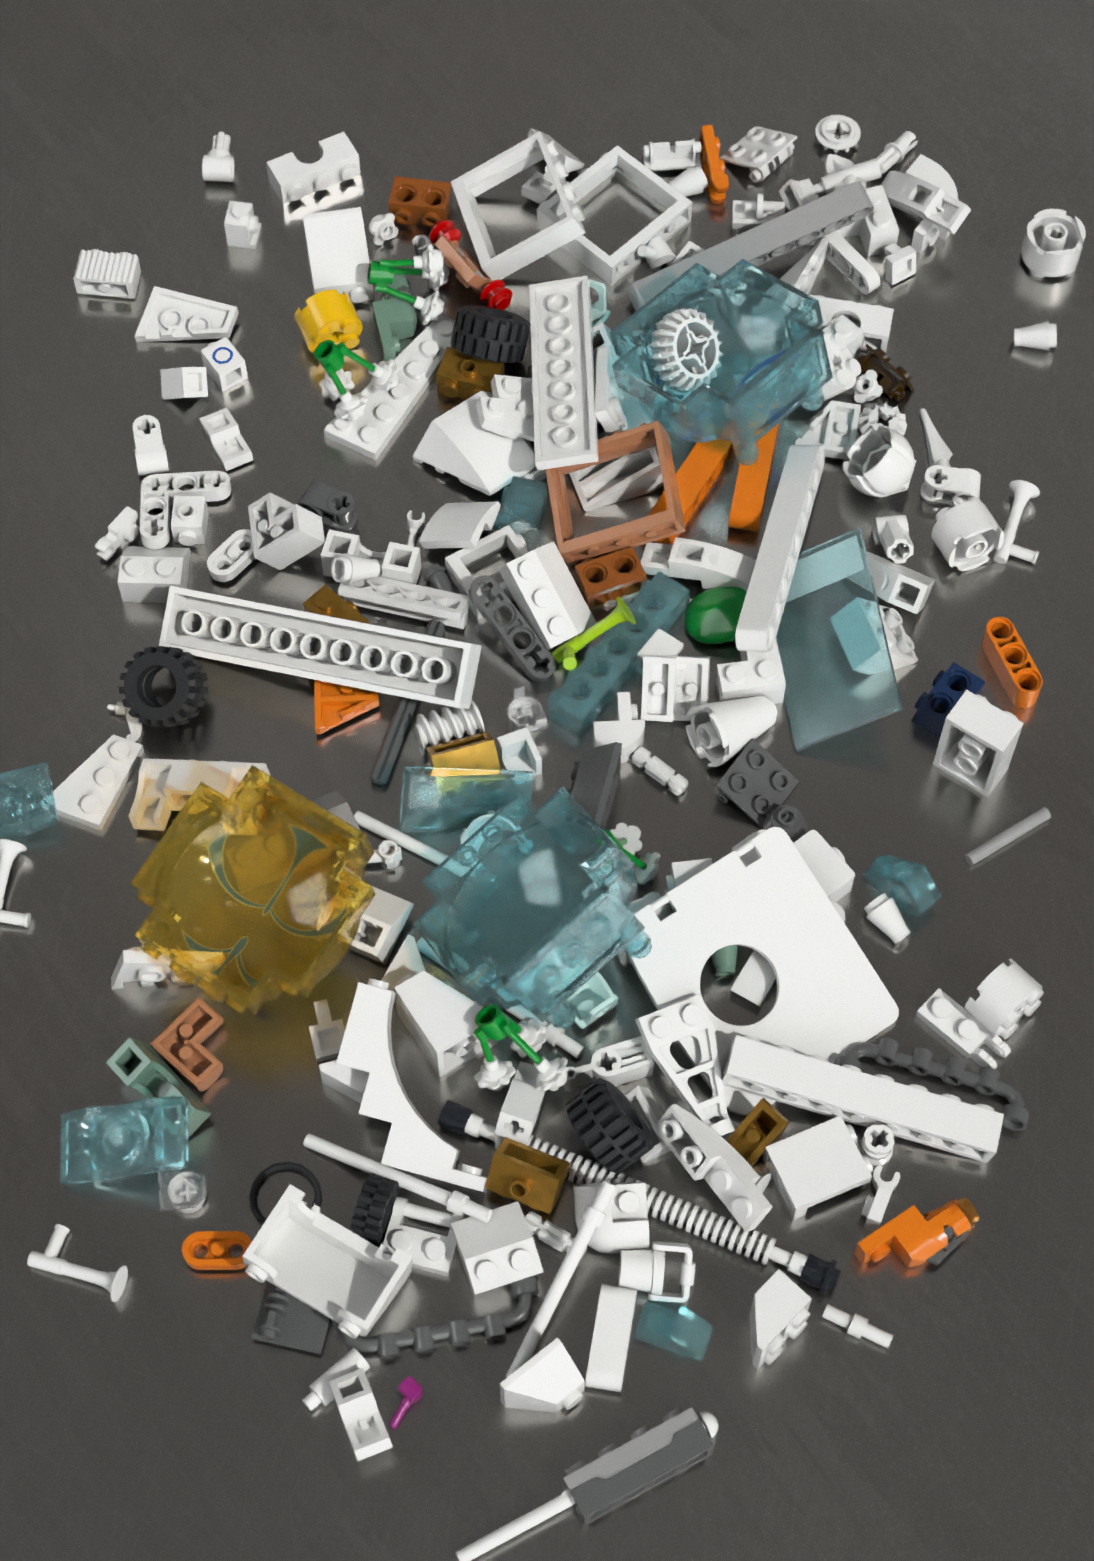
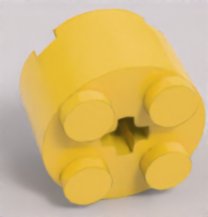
[294,289,363,354]

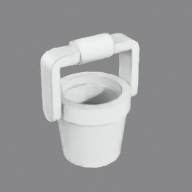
[618,1241,696,1303]

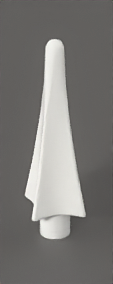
[919,408,953,467]

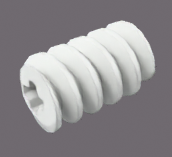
[414,700,485,755]

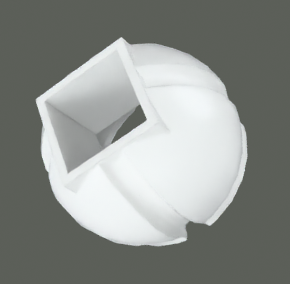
[843,425,916,498]

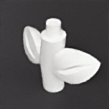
[813,154,882,195]

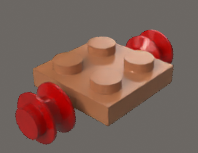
[429,220,513,310]

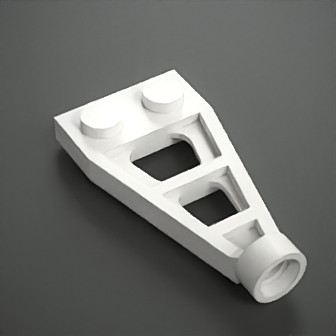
[635,994,735,1136]

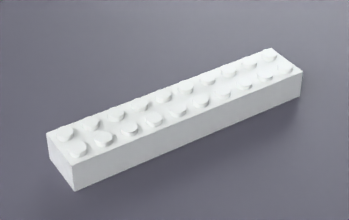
[159,586,482,709]

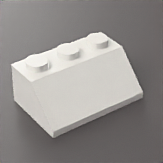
[499,541,597,650]

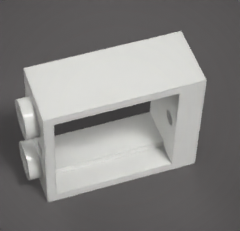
[445,525,528,619]

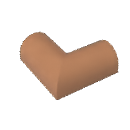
[150,997,224,1092]

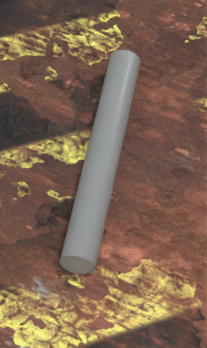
[965,807,1051,866]

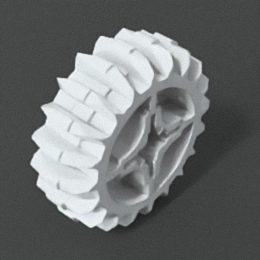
[649,309,724,391]

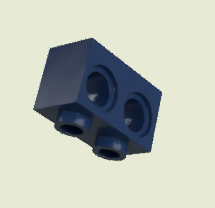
[914,662,986,738]

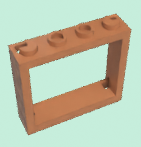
[545,421,686,566]

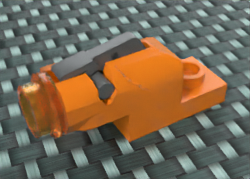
[854,1197,979,1267]

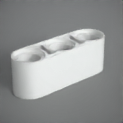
[585,1284,637,1392]

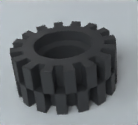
[350,1173,399,1243]

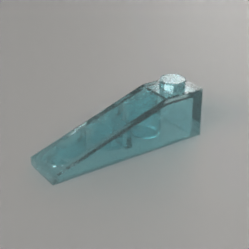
[399,767,534,833]

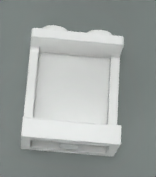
[763,1115,874,1220]

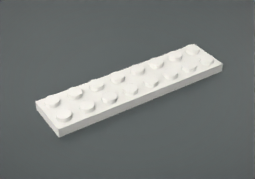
[529,276,599,470]

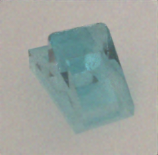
[634,1301,713,1361]

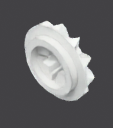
[815,115,861,154]
[858,402,907,436]

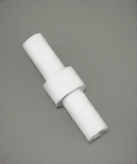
[822,1304,894,1349]

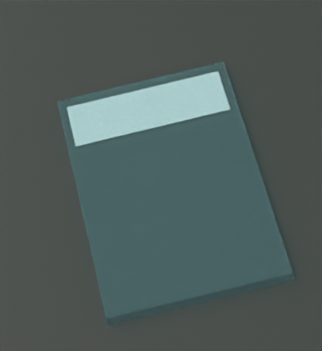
[776,528,903,751]

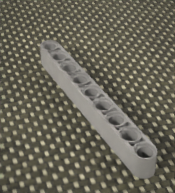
[626,181,874,318]

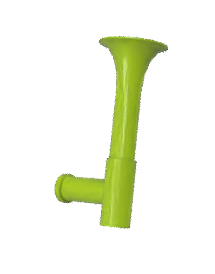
[552,596,636,670]

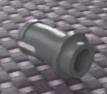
[424,564,459,594]

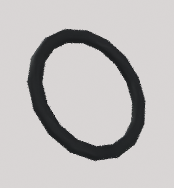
[249,1162,322,1224]

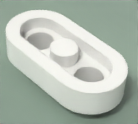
[207,529,255,582]

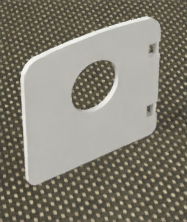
[622,827,899,1116]

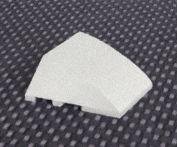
[412,391,536,496]

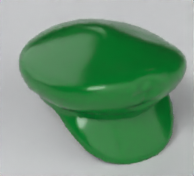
[685,587,747,644]

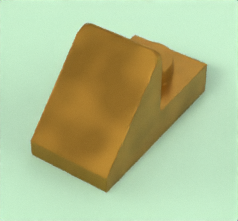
[726,1098,789,1167]

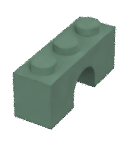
[106,1037,212,1138]

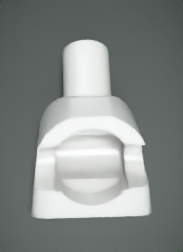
[637,236,676,271]

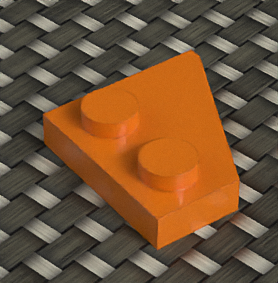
[314,680,379,734]

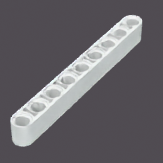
[735,445,825,652]

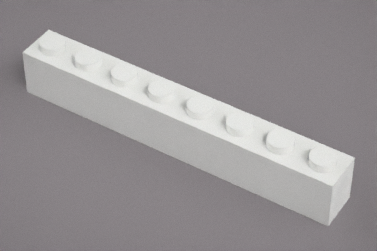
[722,1035,1004,1163]

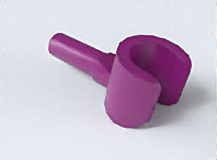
[388,1376,423,1429]

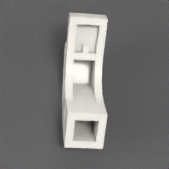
[905,154,958,254]

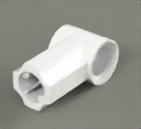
[873,515,914,564]

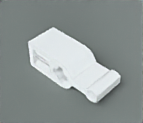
[563,1036,654,1092]
[494,1061,546,1144]

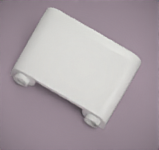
[243,1184,413,1338]

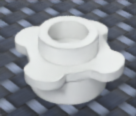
[369,213,399,246]
[852,370,883,404]

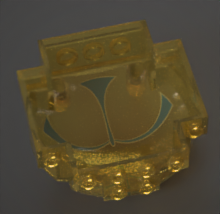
[130,765,376,1015]

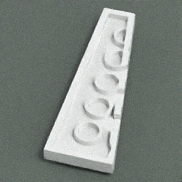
[324,314,455,461]

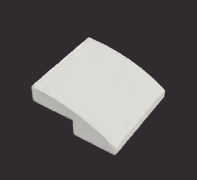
[419,502,501,549]
[641,656,710,722]

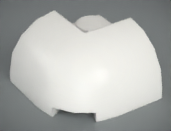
[573,1182,649,1254]

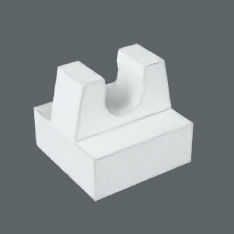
[884,243,916,285]

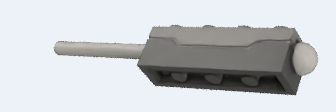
[455,1407,718,1561]

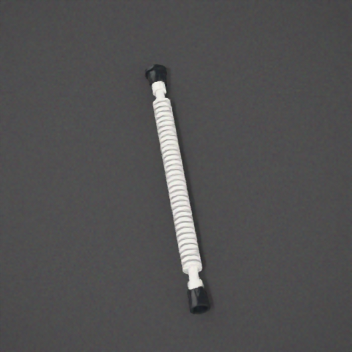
[438,1099,841,1294]

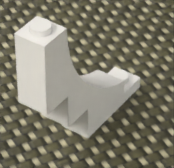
[336,978,487,1192]

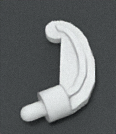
[107,702,142,742]

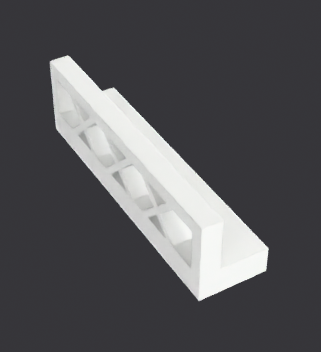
[338,576,470,629]

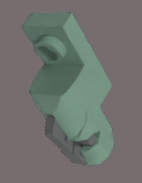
[372,274,421,362]

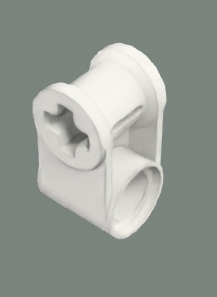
[133,415,169,476]
[920,465,981,506]

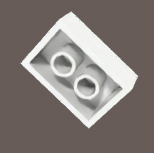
[933,690,1024,797]

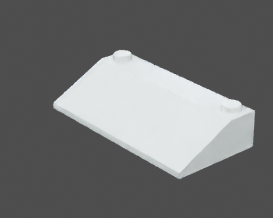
[527,322,664,512]

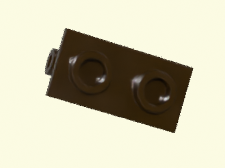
[857,344,914,401]

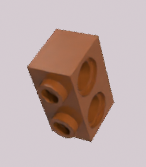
[388,176,452,228]
[574,546,647,611]

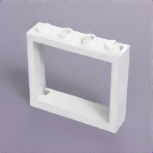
[451,131,585,281]
[537,145,692,286]

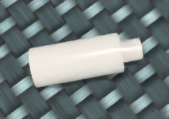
[302,1348,370,1411]

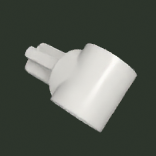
[202,131,234,182]

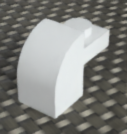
[593,692,645,763]
[328,1368,392,1461]

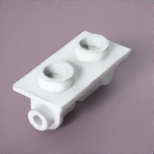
[642,139,702,171]

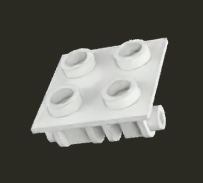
[720,126,797,182]

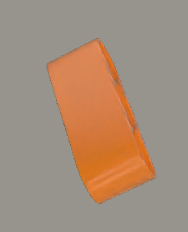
[981,616,1043,708]

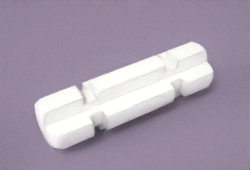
[631,747,688,796]
[525,1211,587,1258]

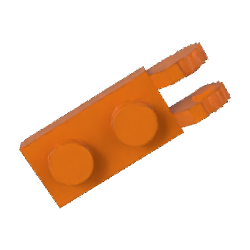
[698,125,730,205]

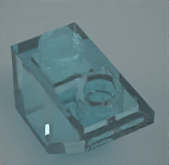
[493,476,549,535]
[863,854,941,917]

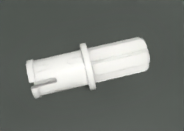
[876,131,918,174]

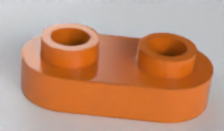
[182,1231,252,1270]

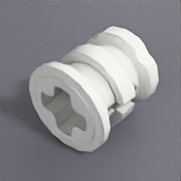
[858,1124,895,1166]

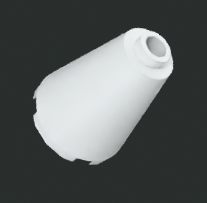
[686,696,777,767]

